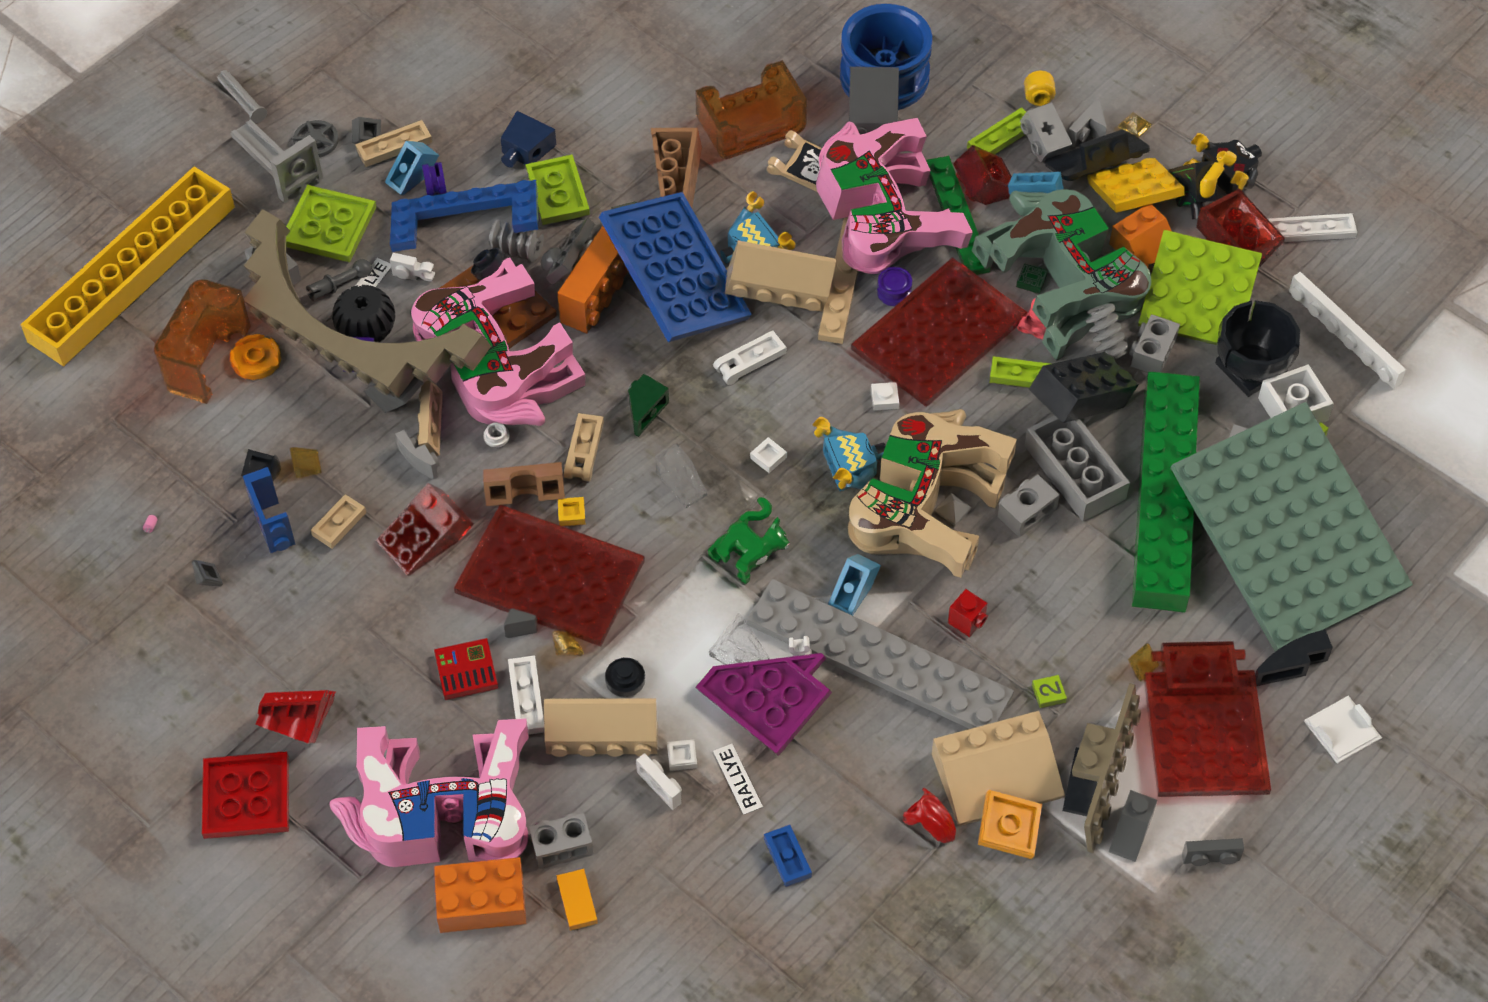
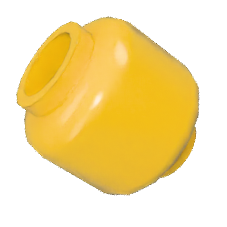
[1024,70,1056,106]

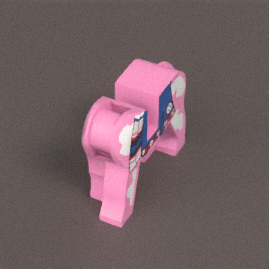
[330,719,529,867]

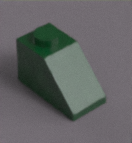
[628,374,669,437]

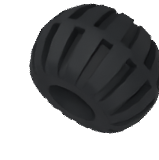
[332,285,395,342]

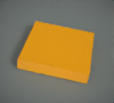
[978,790,1042,859]

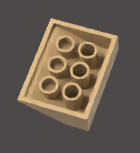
[932,711,1065,826]

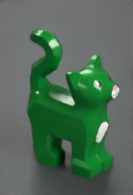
[708,497,790,584]

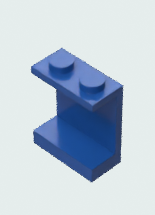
[243,467,295,553]

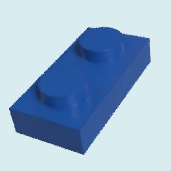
[764,825,812,887]

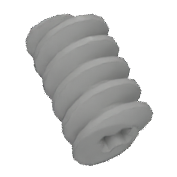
[489,219,544,262]
[1086,303,1128,359]

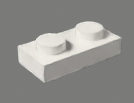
[636,753,682,810]

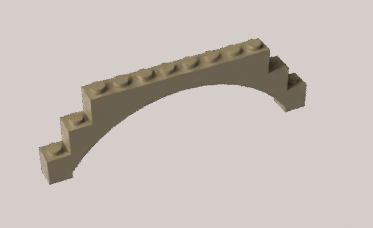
[243,209,491,398]

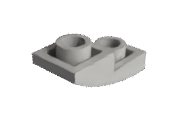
[395,430,440,480]

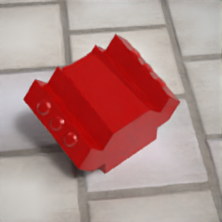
[255,690,336,744]

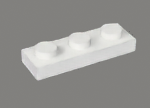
[508,656,544,735]

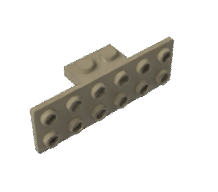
[1072,683,1141,853]

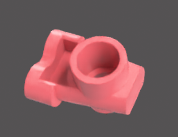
[1017,298,1046,339]

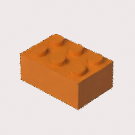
[434,857,527,933]

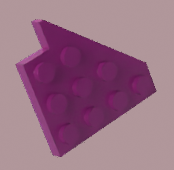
[695,653,832,756]

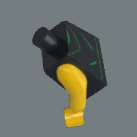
[1169,151,1237,220]

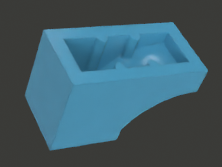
[1008,172,1063,194]

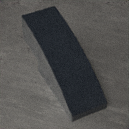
[1253,629,1333,687]

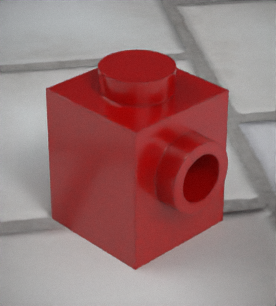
[948,589,988,638]

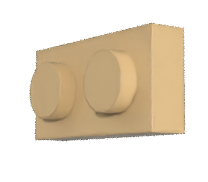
[311,494,366,549]

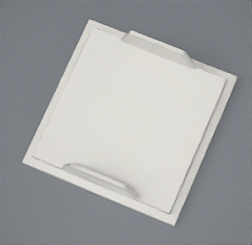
[1304,696,1382,764]

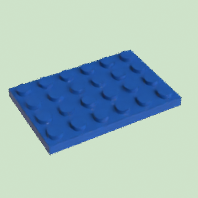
[599,192,752,342]

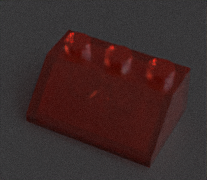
[1196,189,1285,267]

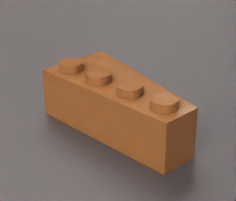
[650,128,702,208]

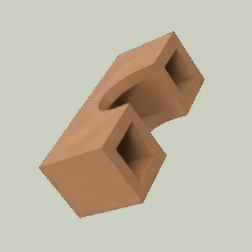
[483,462,565,506]

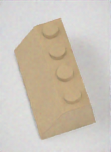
[725,240,836,312]
[544,698,658,757]

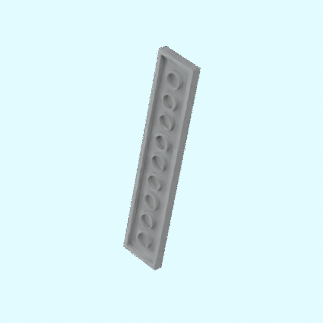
[747,579,1014,729]

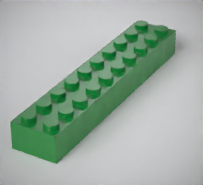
[1132,371,1200,612]

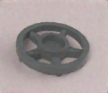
[293,120,339,157]

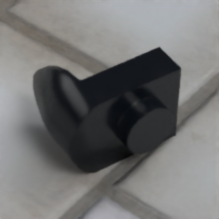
[241,449,281,481]

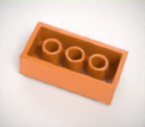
[558,226,629,334]

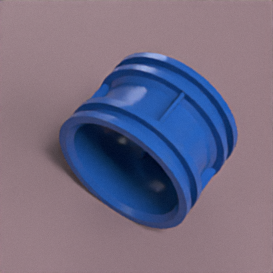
[840,4,932,110]

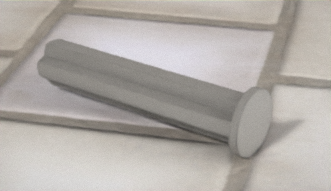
[217,70,267,123]

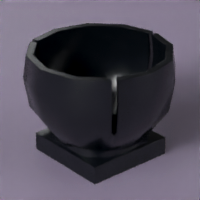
[1215,300,1300,397]

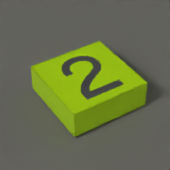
[1032,675,1067,708]

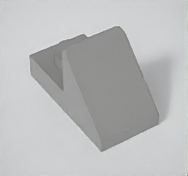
[1068,100,1107,149]

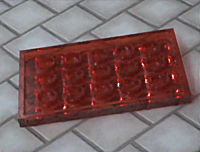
[851,257,1028,407]
[454,505,645,647]

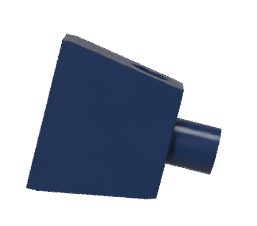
[501,111,557,168]

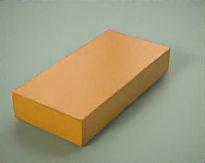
[556,869,598,931]

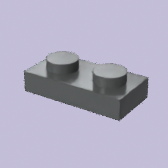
[1182,838,1244,866]

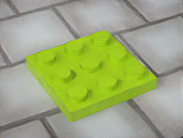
[286,185,376,262]

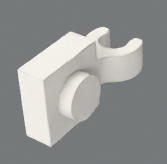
[789,636,812,656]

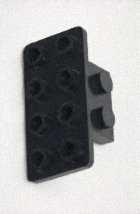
[1045,129,1150,181]

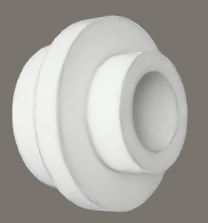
[484,423,510,447]

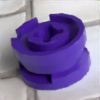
[422,162,447,196]
[877,267,913,306]

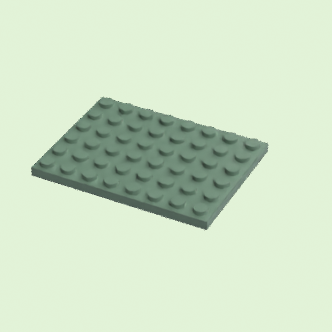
[1170,402,1413,652]

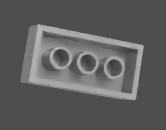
[1025,415,1130,522]

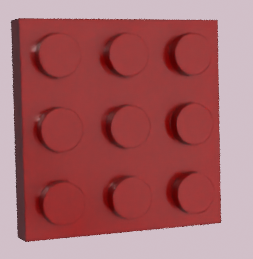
[202,751,289,839]

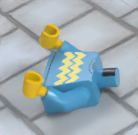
[720,191,796,264]
[812,417,886,492]

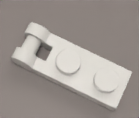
[713,330,787,385]

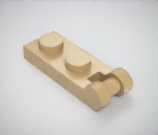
[564,413,604,482]

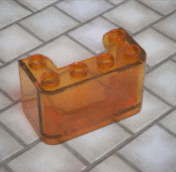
[695,60,807,159]
[154,279,251,404]

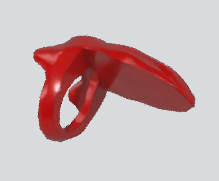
[902,788,956,843]

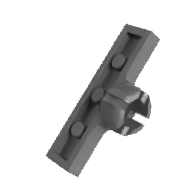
[541,218,595,285]

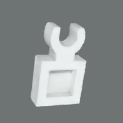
[390,253,435,281]

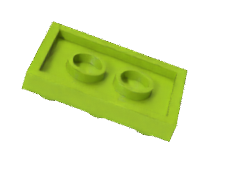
[526,154,590,225]

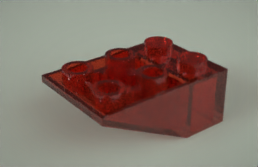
[376,483,474,576]

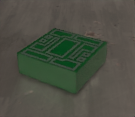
[1016,264,1048,294]

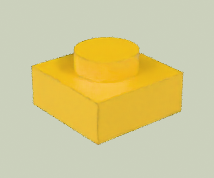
[558,497,586,526]

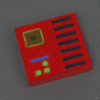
[434,638,498,700]

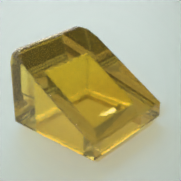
[290,447,322,478]

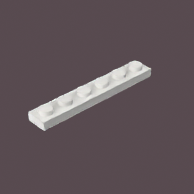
[1289,272,1406,389]

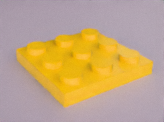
[1088,158,1185,213]

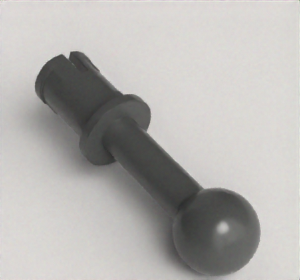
[306,259,372,301]

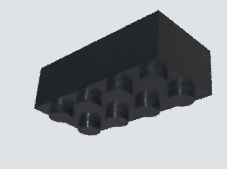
[1029,352,1139,423]

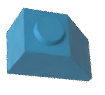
[385,141,439,195]
[828,554,881,616]

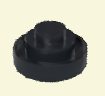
[471,248,505,280]
[605,657,645,697]

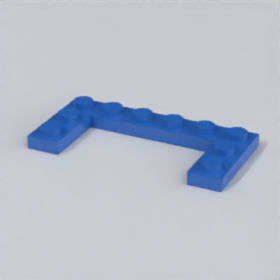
[390,180,539,252]

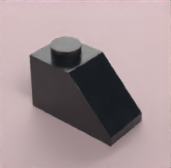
[1062,747,1097,816]

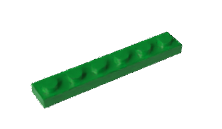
[926,156,991,277]

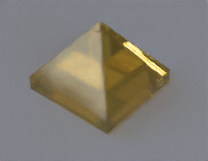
[1118,112,1152,138]
[552,630,584,656]
[1128,643,1159,681]

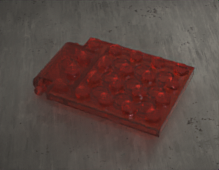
[1143,641,1271,797]

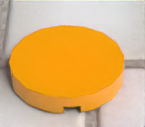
[230,334,281,380]

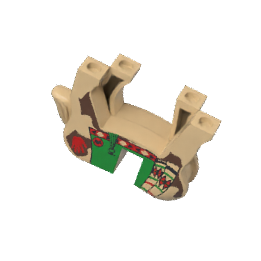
[848,409,1017,578]

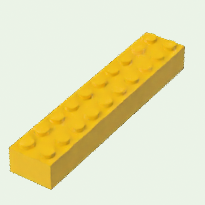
[20,166,235,367]

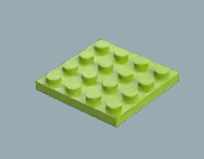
[1138,230,1262,345]

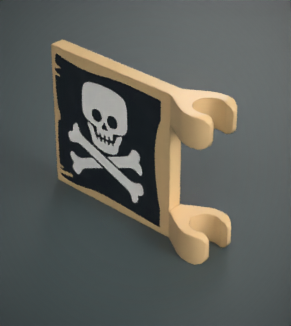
[767,130,822,192]

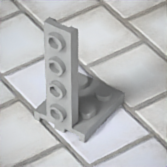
[230,120,323,203]

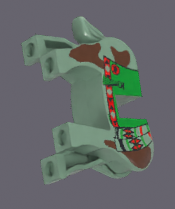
[972,189,1151,361]

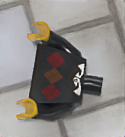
[1191,133,1262,197]

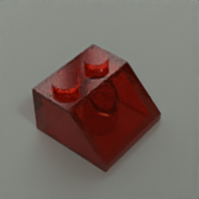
[953,145,1012,205]

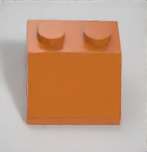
[1109,204,1172,268]

